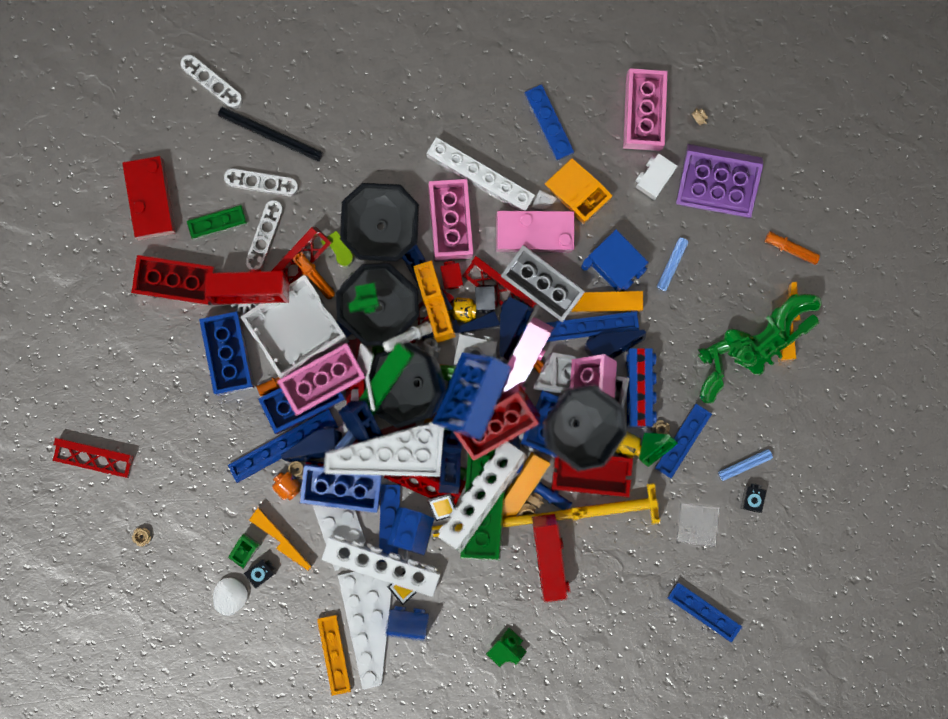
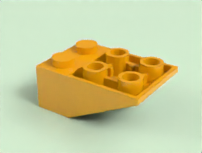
[544,158,612,225]

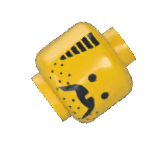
[449,297,477,323]
[615,431,641,458]

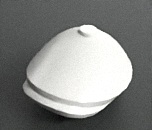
[213,578,247,616]

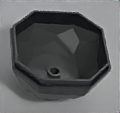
[340,183,419,261]
[336,263,419,346]
[369,342,446,428]
[543,384,627,471]

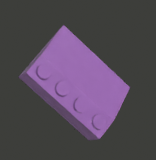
[676,144,763,218]

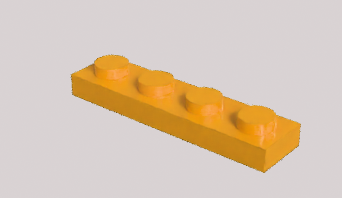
[317,615,351,696]

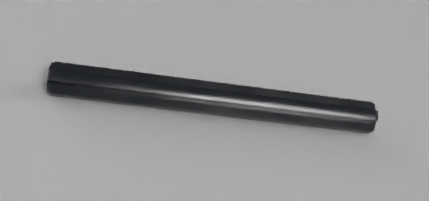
[218,107,323,162]

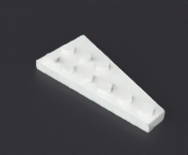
[324,421,444,477]
[338,564,391,690]

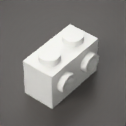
[636,154,678,200]

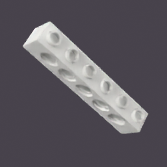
[426,137,535,211]
[438,442,527,553]
[322,534,440,597]

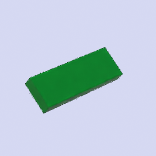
[187,205,247,240]

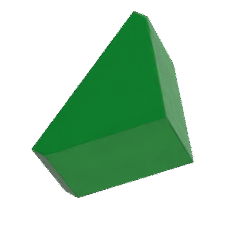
[639,433,678,467]
[228,533,261,569]

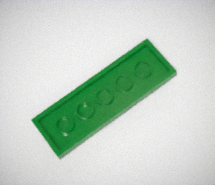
[460,449,507,561]

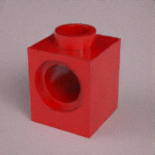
[440,261,463,291]

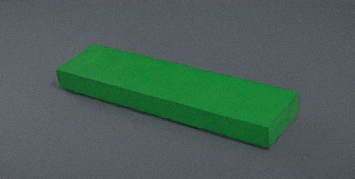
[358,342,414,415]

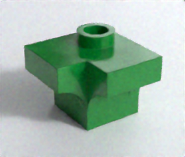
[348,283,379,314]
[486,628,527,667]

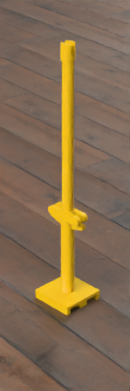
[432,483,660,538]

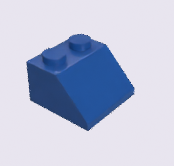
[388,508,434,555]

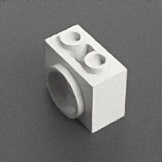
[453,332,497,366]

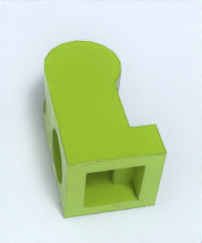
[321,231,353,267]

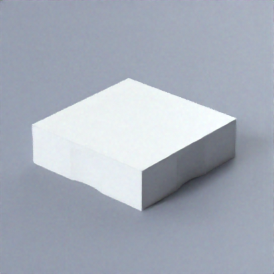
[241,275,349,379]

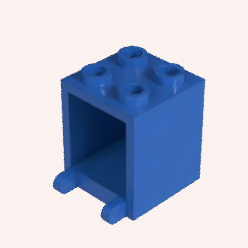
[581,230,648,292]

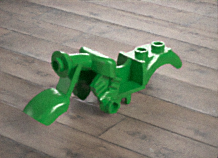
[697,294,822,403]

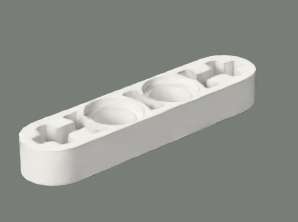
[181,55,242,109]
[224,169,298,196]
[246,200,283,270]

